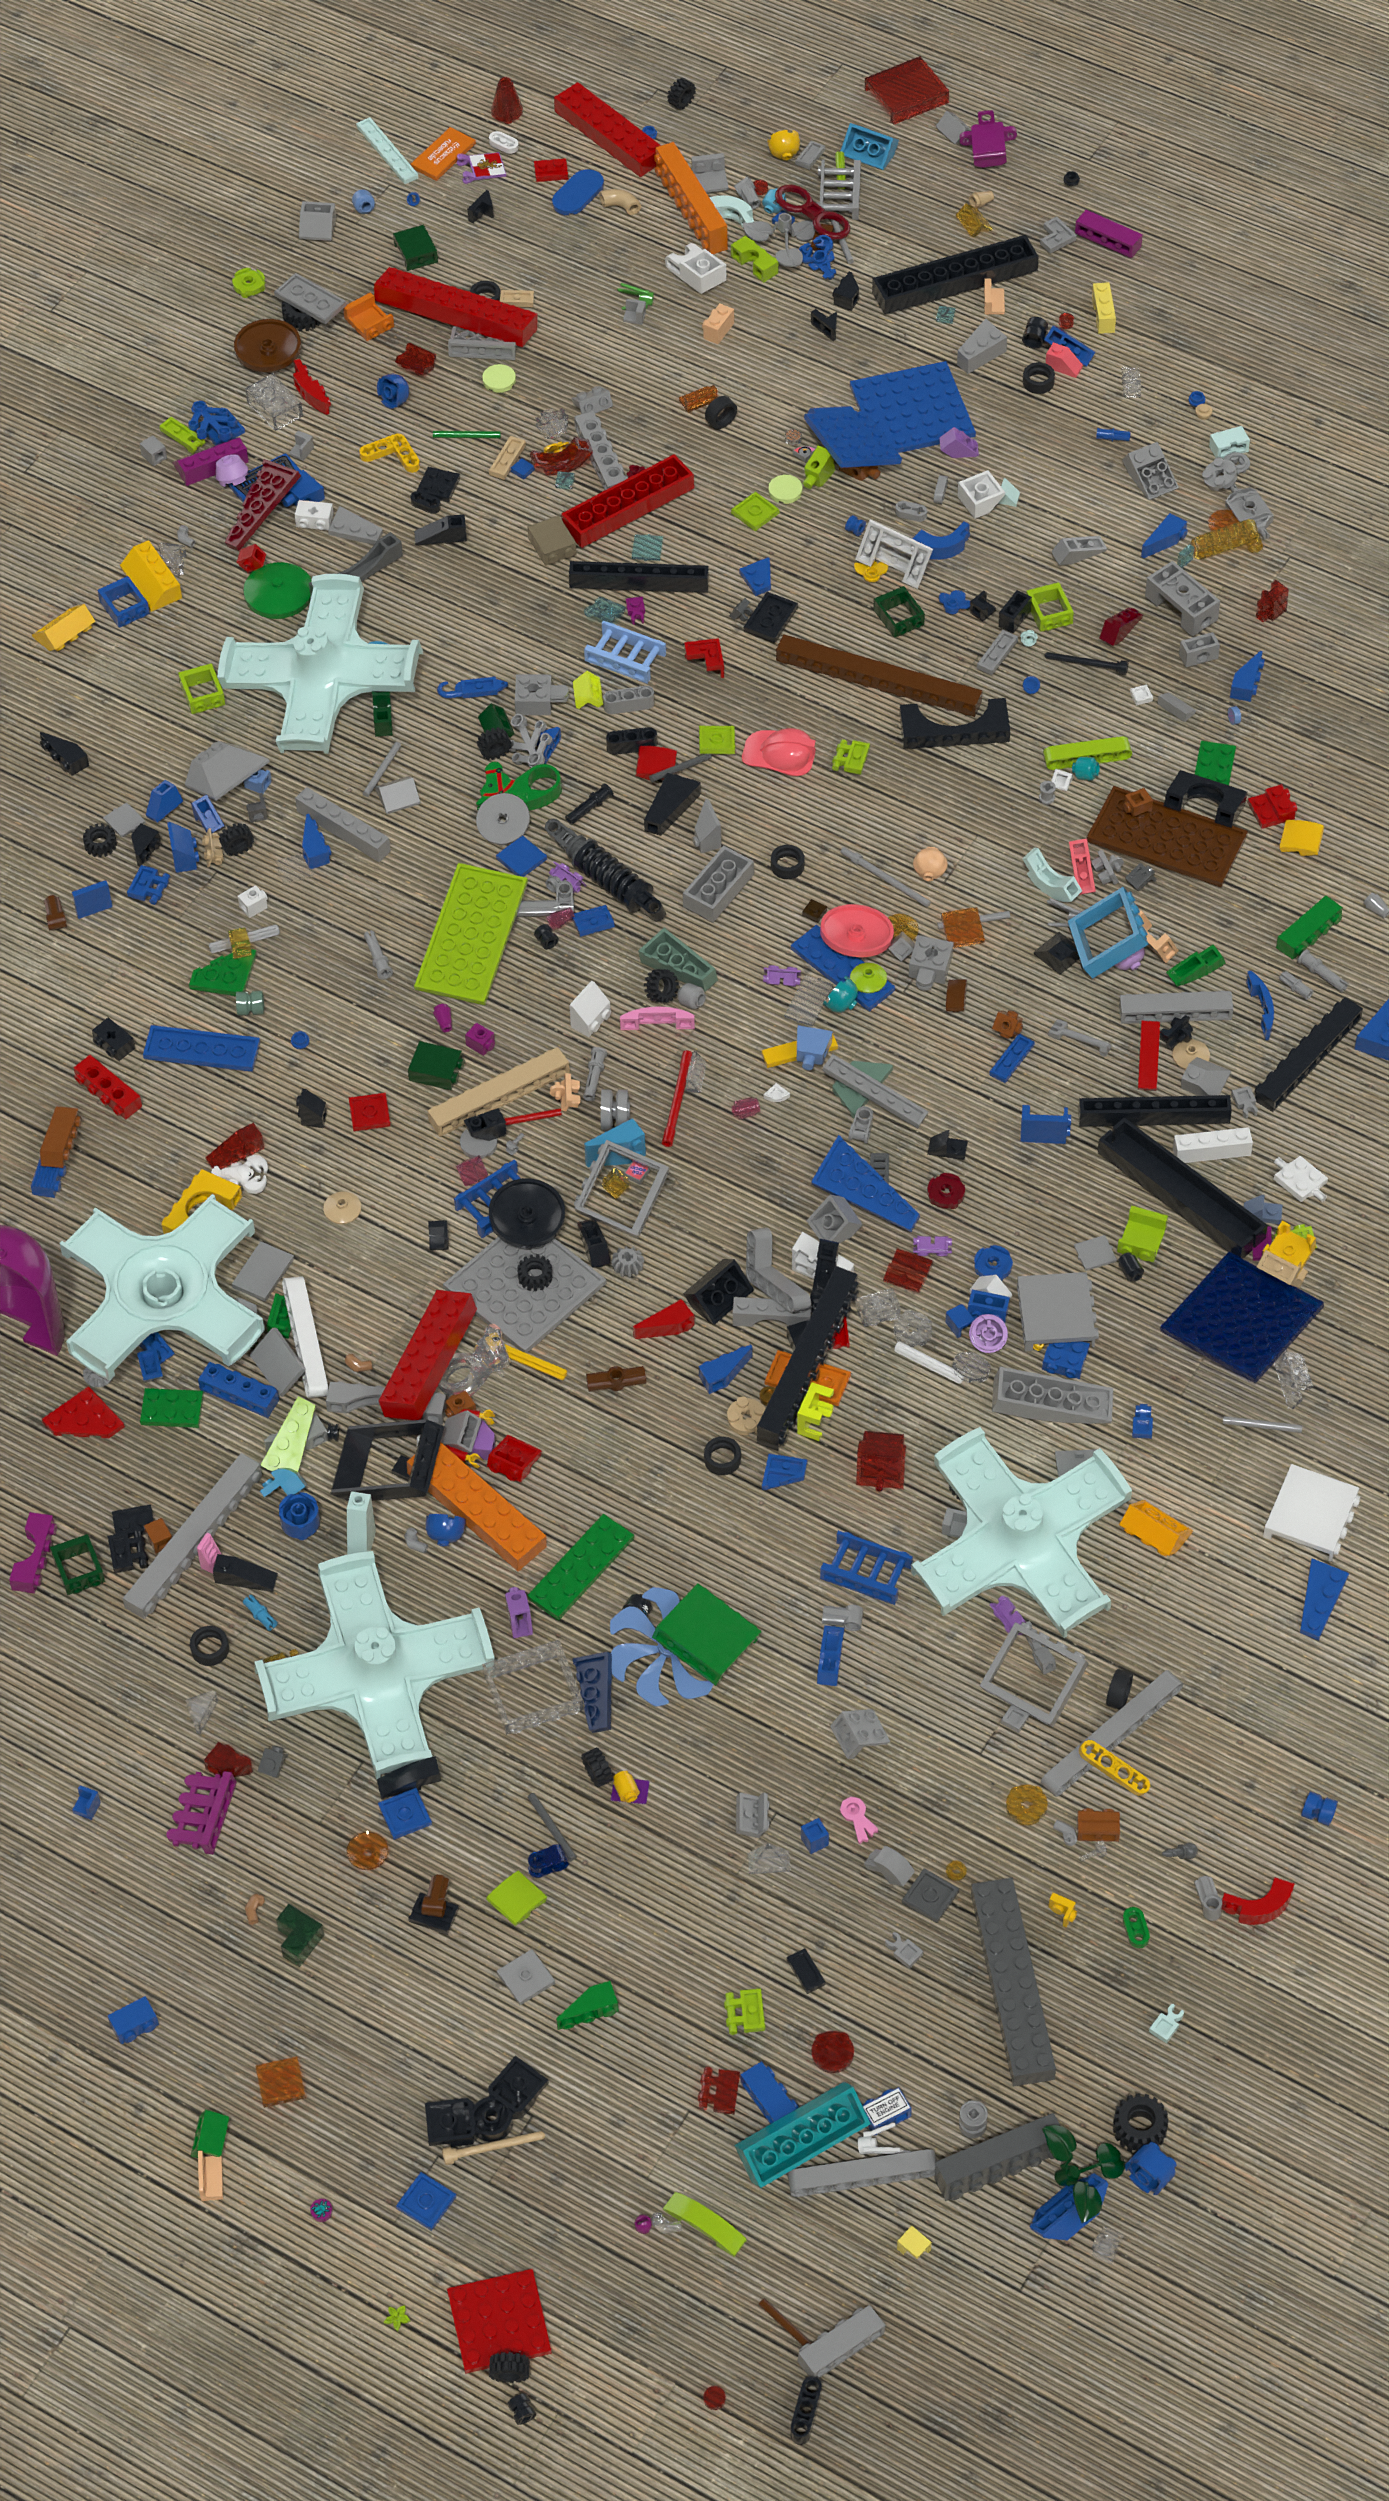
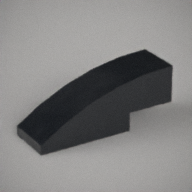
[377,1756,441,1799]

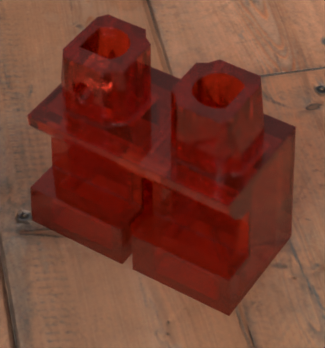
[1256,580,1289,622]

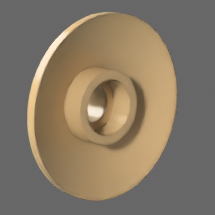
[1172,1039,1210,1070]
[323,1192,361,1224]

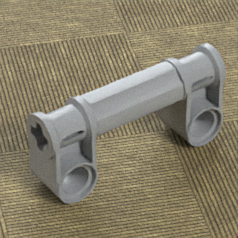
[516,880,574,917]

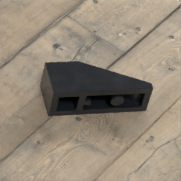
[577,1219,610,1267]
[213,1554,278,1592]

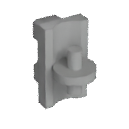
[1091,850,1124,885]

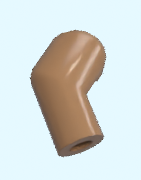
[345,1354,372,1372]
[245,1894,265,1925]

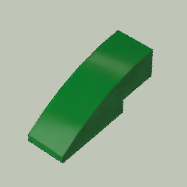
[1166,944,1226,986]

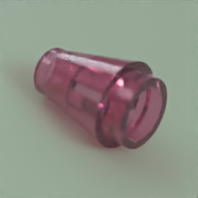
[546,907,575,930]

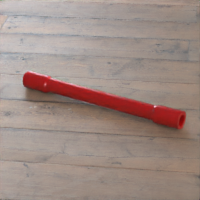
[662,1050,694,1147]

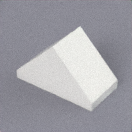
[969,1275,1012,1298]

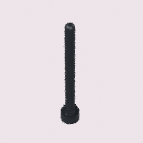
[1044,652,1129,675]

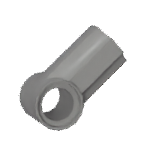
[734,176,761,209]
[822,1605,864,1631]
[1194,1876,1222,1921]

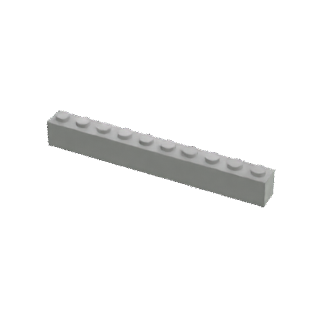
[123,1453,262,1619]

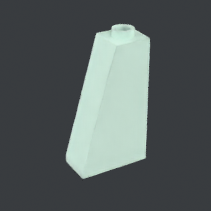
[347,1491,376,1555]

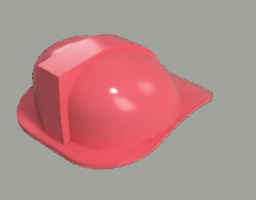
[742,728,816,776]

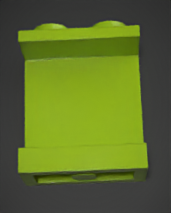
[1117,1205,1168,1262]

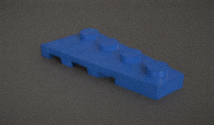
[1300,1558,1349,1641]

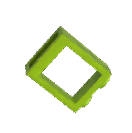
[1026,582,1074,632]
[178,663,225,714]

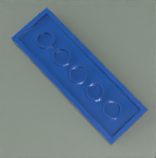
[791,924,895,1012]
[143,1025,260,1072]

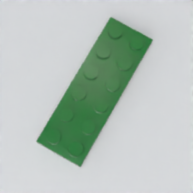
[527,1514,634,1621]

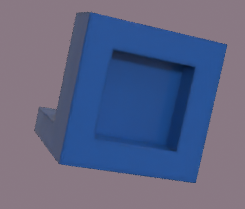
[945,1304,974,1338]
[72,1785,101,1820]
[801,1818,829,1854]

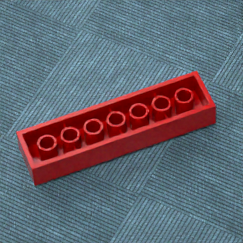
[554,82,661,177]
[561,454,694,548]
[378,1290,477,1420]

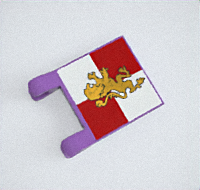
[457,152,506,184]

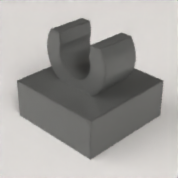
[729,598,753,622]

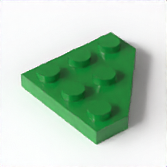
[189,947,257,996]

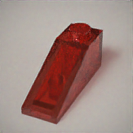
[205,1123,265,1170]

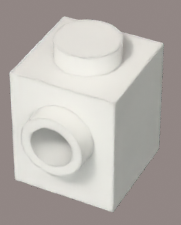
[238,885,268,918]

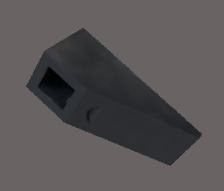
[414,514,467,545]
[40,732,89,776]

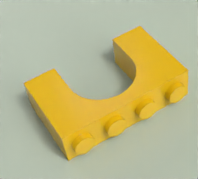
[161,1169,242,1234]

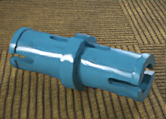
[243,1595,278,1631]

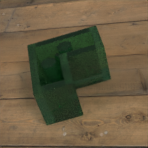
[276,1904,324,1967]

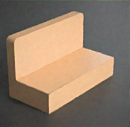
[984,279,1005,314]
[198,2151,223,2201]

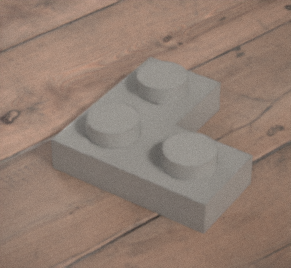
[1040,216,1077,253]

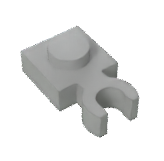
[1231,1086,1258,1119]
[885,1932,924,1969]

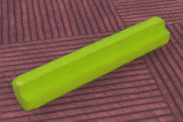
[835,151,846,190]

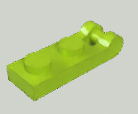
[159,417,205,454]

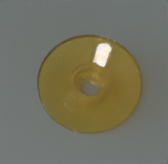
[888,914,919,941]

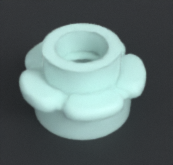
[1020,630,1038,647]

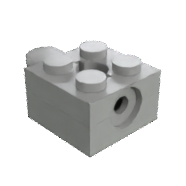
[515,674,569,715]
[909,935,954,991]

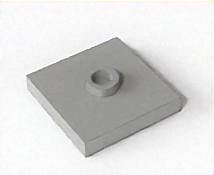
[497,1949,555,2005]

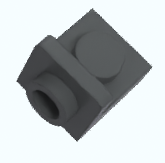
[1125,863,1157,892]

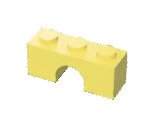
[1092,282,1116,334]

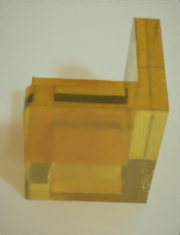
[228,927,252,959]
[602,1167,629,1199]

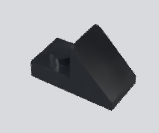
[467,190,494,224]
[811,309,837,341]
[927,1130,968,1160]

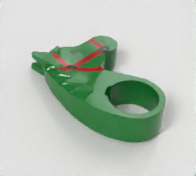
[476,762,562,811]

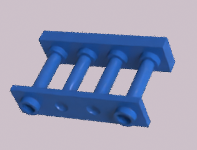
[454,1159,521,1239]
[820,1530,913,1605]

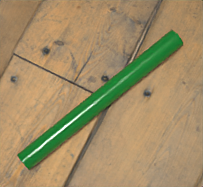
[433,431,501,438]

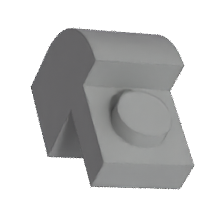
[864,1846,915,1886]

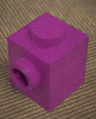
[465,1023,495,1056]

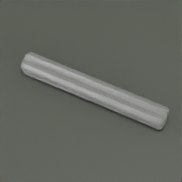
[209,924,280,954]

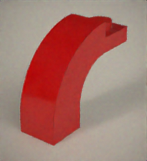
[1222,1877,1295,1925]

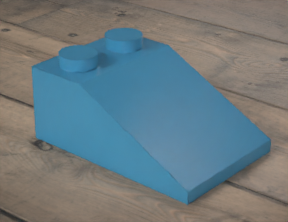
[584,1118,646,1167]

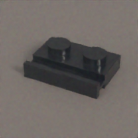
[112,1504,154,1538]
[408,1893,459,1935]

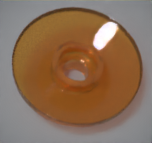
[1208,510,1242,537]
[347,1832,388,1870]

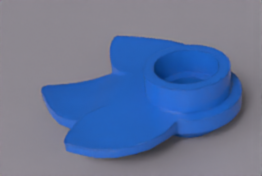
[939,590,970,614]

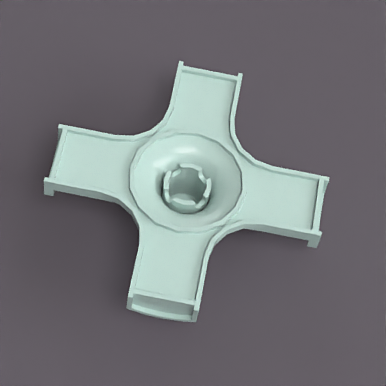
[217,574,423,754]
[59,1194,264,1381]
[911,1427,1132,1638]
[254,1551,494,1780]

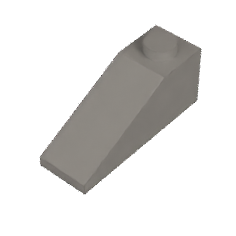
[1051,536,1107,565]

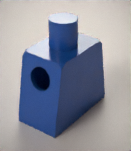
[282,470,325,507]

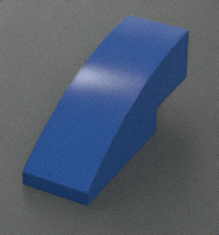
[817,1625,845,1686]

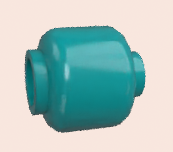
[1072,757,1100,781]

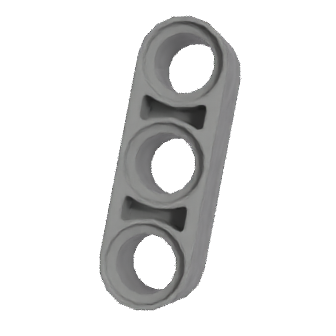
[603,686,654,714]

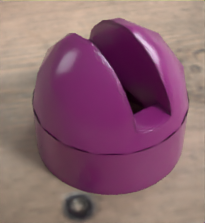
[634,2214,652,2234]

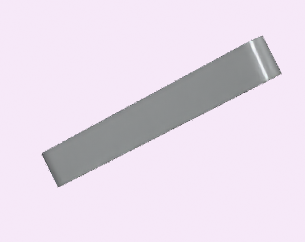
[787,2149,936,2197]

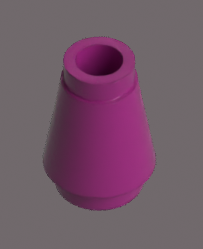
[433,1004,453,1033]

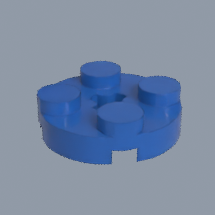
[974,1245,1013,1281]

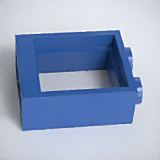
[97,576,150,628]

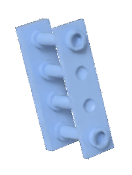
[584,621,666,684]

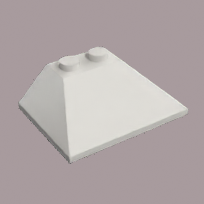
[855,519,933,589]

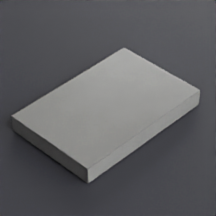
[232,1241,294,1302]
[250,1327,306,1397]

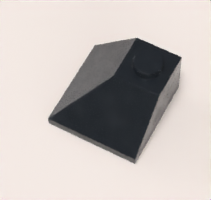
[1034,932,1080,975]

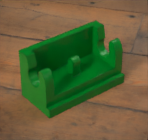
[266,1293,291,1339]

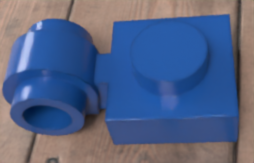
[1132,1404,1153,1439]

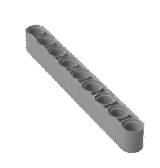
[1041,1670,1184,1797]

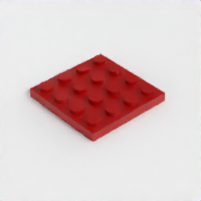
[447,2269,552,2374]

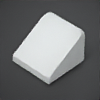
[1052,769,1074,791]

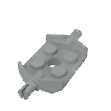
[1225,483,1274,540]

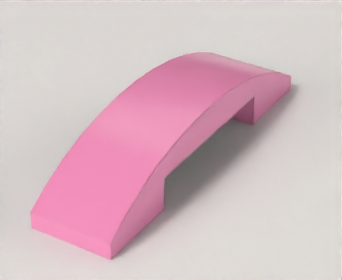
[620,1007,695,1030]

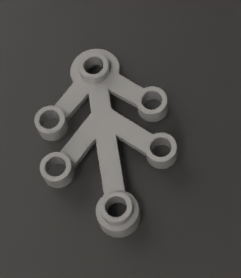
[509,714,552,768]

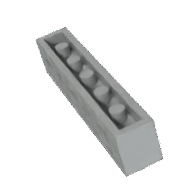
[574,411,628,490]

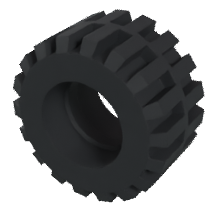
[1113,2093,1169,2153]

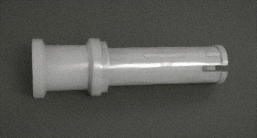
[364,930,393,980]
[1297,949,1349,993]
[583,1047,607,1101]

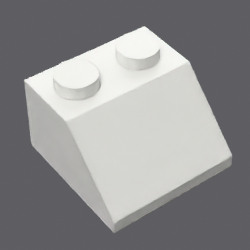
[958,470,1005,519]
[570,980,611,1037]

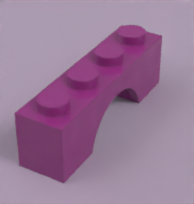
[9,1512,57,1594]

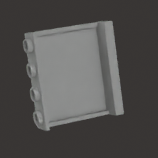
[1017,1272,1099,1351]

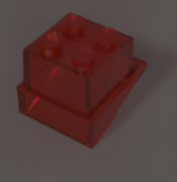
[856,1431,907,1492]

